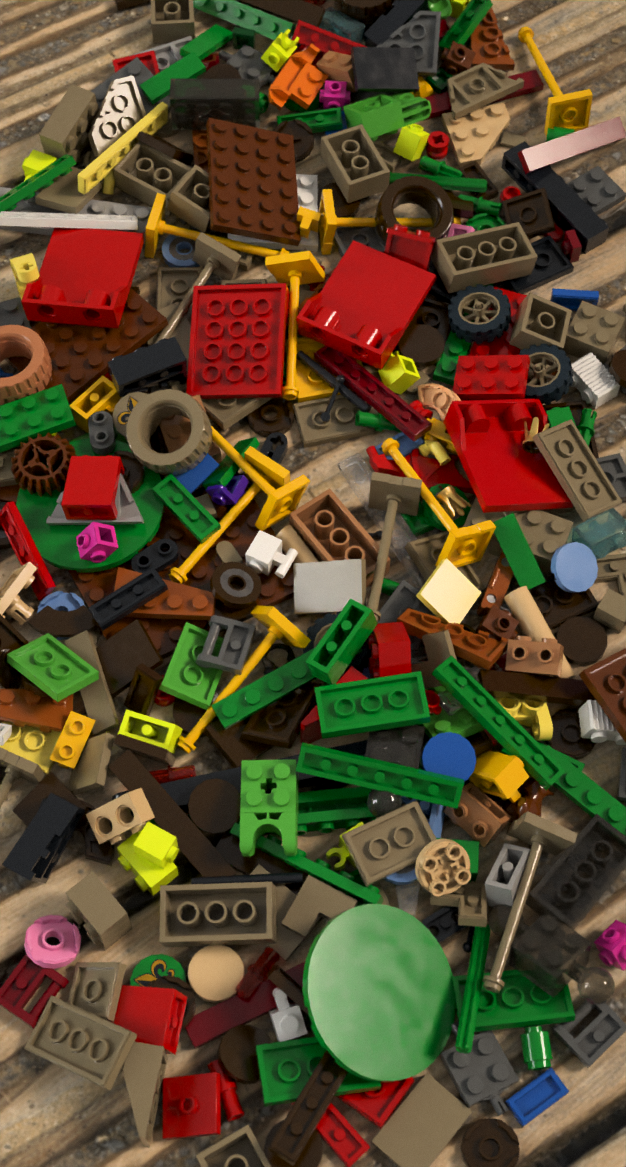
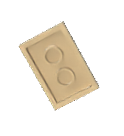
[0,562,37,625]

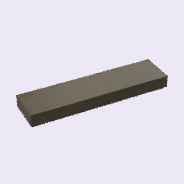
[65,630,120,736]

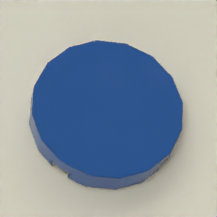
[421,732,476,782]

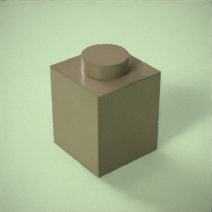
[593,588,626,633]

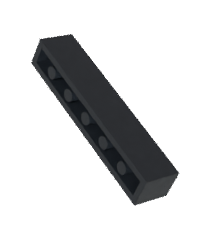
[501,141,609,254]

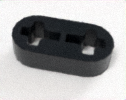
[260,432,288,465]

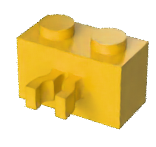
[70,375,122,433]
[469,751,529,803]

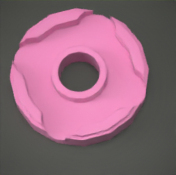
[24,915,81,969]

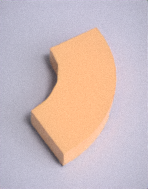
[417,383,461,422]

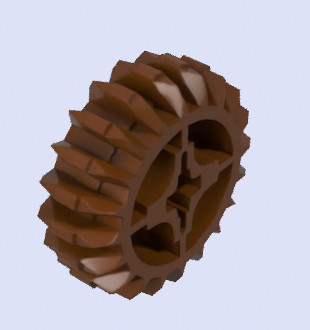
[11,432,77,497]

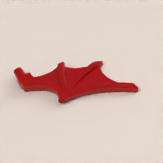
[366,446,475,494]

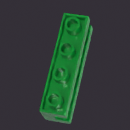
[298,787,393,836]

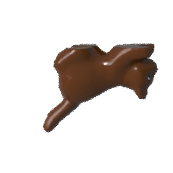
[502,777,554,847]

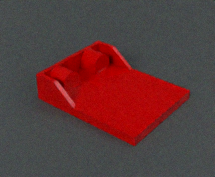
[21,227,145,329]
[296,240,436,370]
[186,283,290,399]
[443,399,573,513]

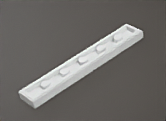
[0,211,138,230]

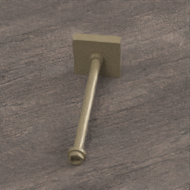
[154,232,241,344]
[368,472,422,623]
[0,747,46,808]
[483,811,578,993]

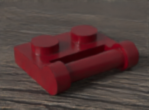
[0,953,69,1029]

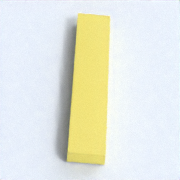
[78,102,168,195]

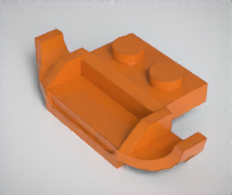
[268,44,329,110]

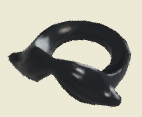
[261,643,296,675]

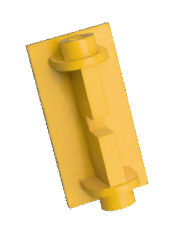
[423,418,458,455]
[50,711,96,769]

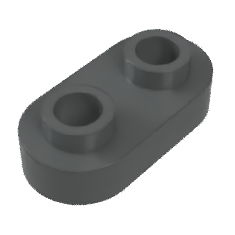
[88,411,116,455]

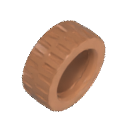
[0,325,52,405]

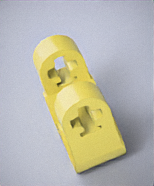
[9,253,39,300]
[495,697,553,741]

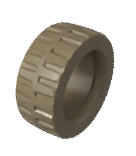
[126,389,213,476]

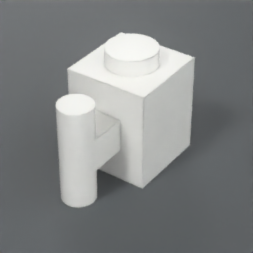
[245,530,298,578]
[269,987,308,1042]

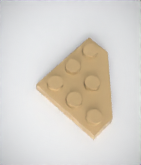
[441,102,510,168]

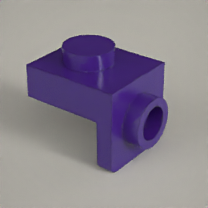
[206,475,249,506]

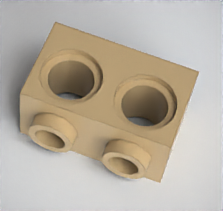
[85,788,155,845]

